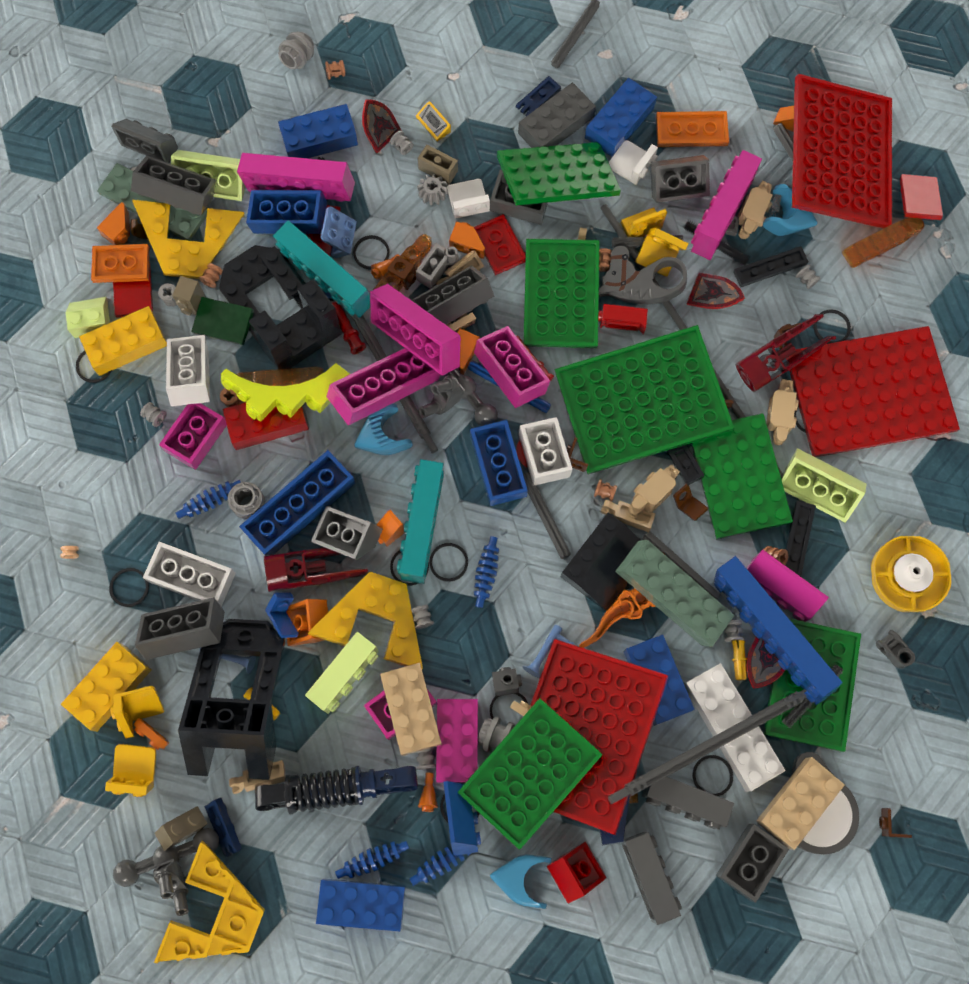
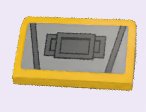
[416,101,451,142]

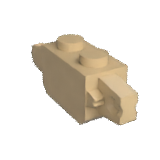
[737,180,772,240]
[766,379,799,446]
[628,465,680,517]

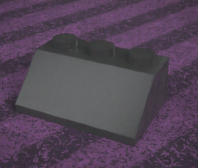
[111,119,178,163]
[311,506,383,560]

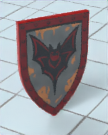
[362,99,402,153]
[687,273,745,309]
[746,637,785,689]

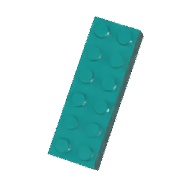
[273,220,370,318]
[397,459,444,584]

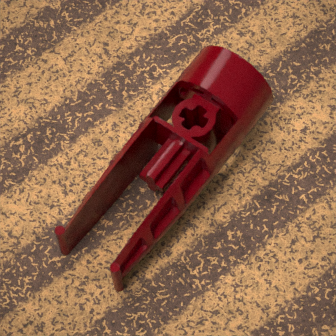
[735,314,836,392]
[264,548,368,592]

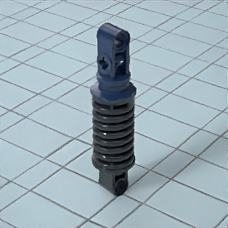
[255,766,418,815]

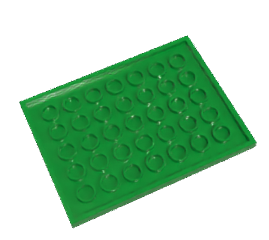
[554,325,734,475]

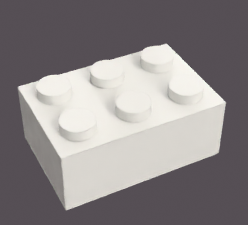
[518,417,573,486]

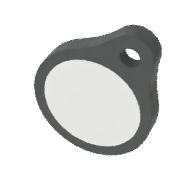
[791,752,859,855]

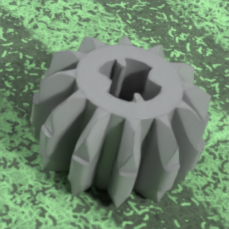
[417,174,448,206]

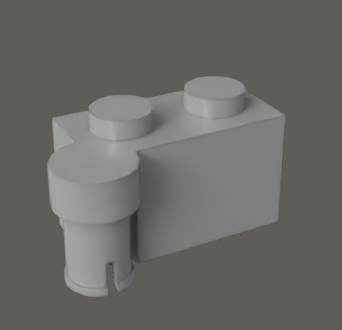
[416,243,459,289]

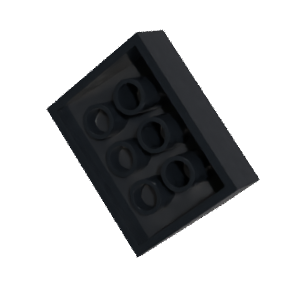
[560,512,641,611]

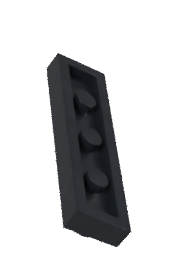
[733,246,809,288]
[785,501,816,577]

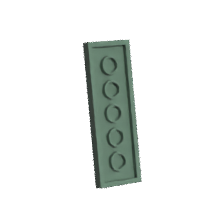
[97,163,207,241]

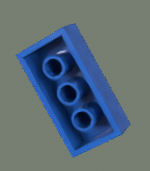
[585,78,657,157]
[278,104,358,159]
[246,190,327,234]
[470,420,528,506]
[623,635,695,726]
[316,879,406,932]

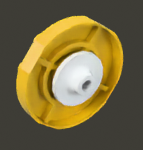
[871,536,952,612]

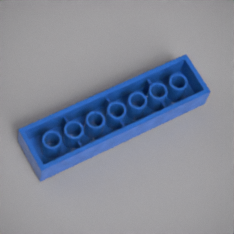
[714,556,843,705]

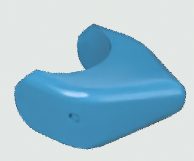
[763,184,818,236]
[354,404,413,455]
[490,854,552,909]

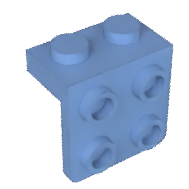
[321,207,357,259]

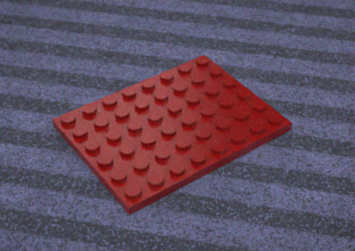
[792,74,892,229]
[786,326,960,457]
[531,639,668,835]

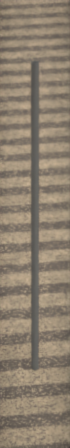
[600,204,783,476]

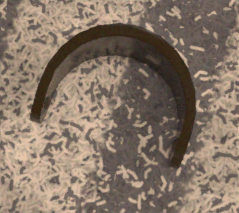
[131,219,148,239]

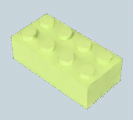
[305,632,379,714]

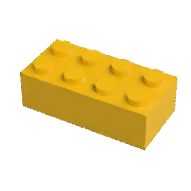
[79,306,167,376]
[61,642,152,732]

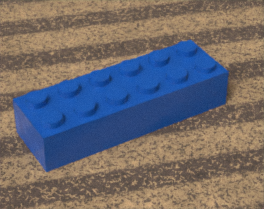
[239,450,355,556]

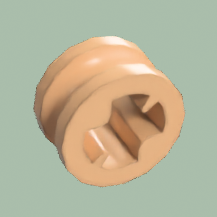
[60,546,79,559]

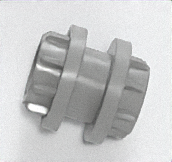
[278,31,314,69]
[228,482,265,520]
[478,717,515,752]

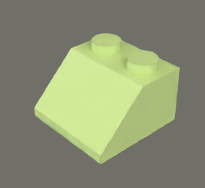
[65,297,110,338]

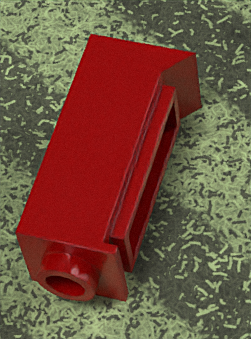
[598,304,648,335]

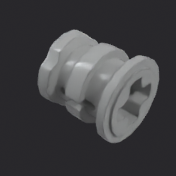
[390,131,414,155]
[796,264,821,289]
[158,283,177,307]
[140,402,166,427]
[411,605,434,629]
[724,620,744,642]
[416,747,436,770]

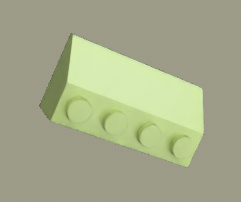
[171,150,245,201]
[781,448,867,523]

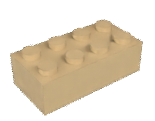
[380,663,442,756]
[756,757,845,850]

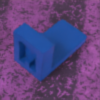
[265,592,299,638]

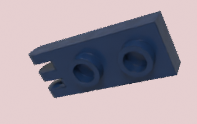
[516,76,561,116]
[204,797,241,857]

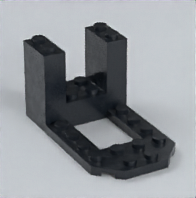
[219,245,342,374]
[178,619,285,780]

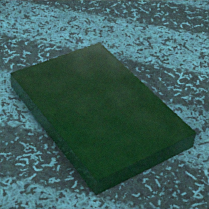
[191,297,254,345]

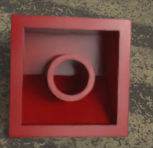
[547,842,606,904]

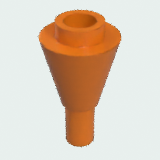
[371,254,401,280]
[418,773,438,812]

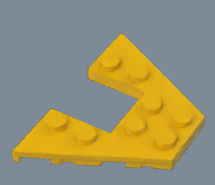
[133,200,244,279]
[308,572,423,669]
[154,841,265,963]

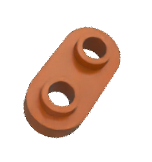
[133,718,169,750]

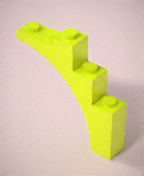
[221,363,350,422]

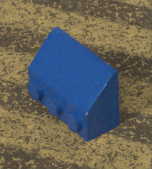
[443,781,481,856]

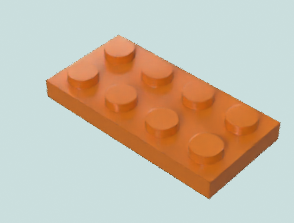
[656,111,729,147]

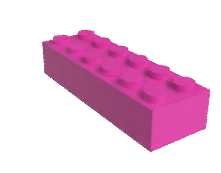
[691,150,762,261]
[237,153,355,202]
[370,284,461,376]
[326,348,441,426]

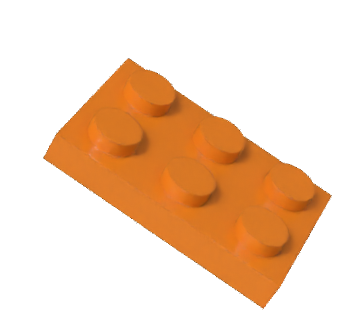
[91,244,150,283]

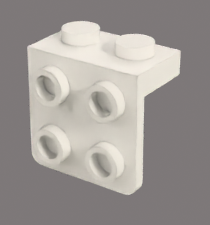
[609,140,658,185]
[447,179,490,219]

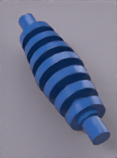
[175,480,241,519]
[474,536,499,608]
[335,841,410,879]
[410,846,471,886]

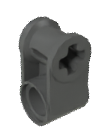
[876,630,915,669]

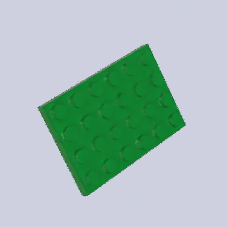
[497,142,621,206]
[523,239,599,348]
[691,413,793,540]
[764,618,861,752]
[457,698,603,850]

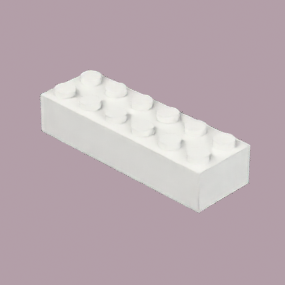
[684,663,785,792]

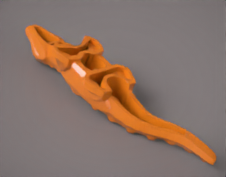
[579,588,656,648]

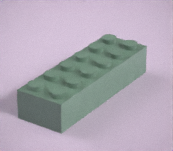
[615,540,735,647]

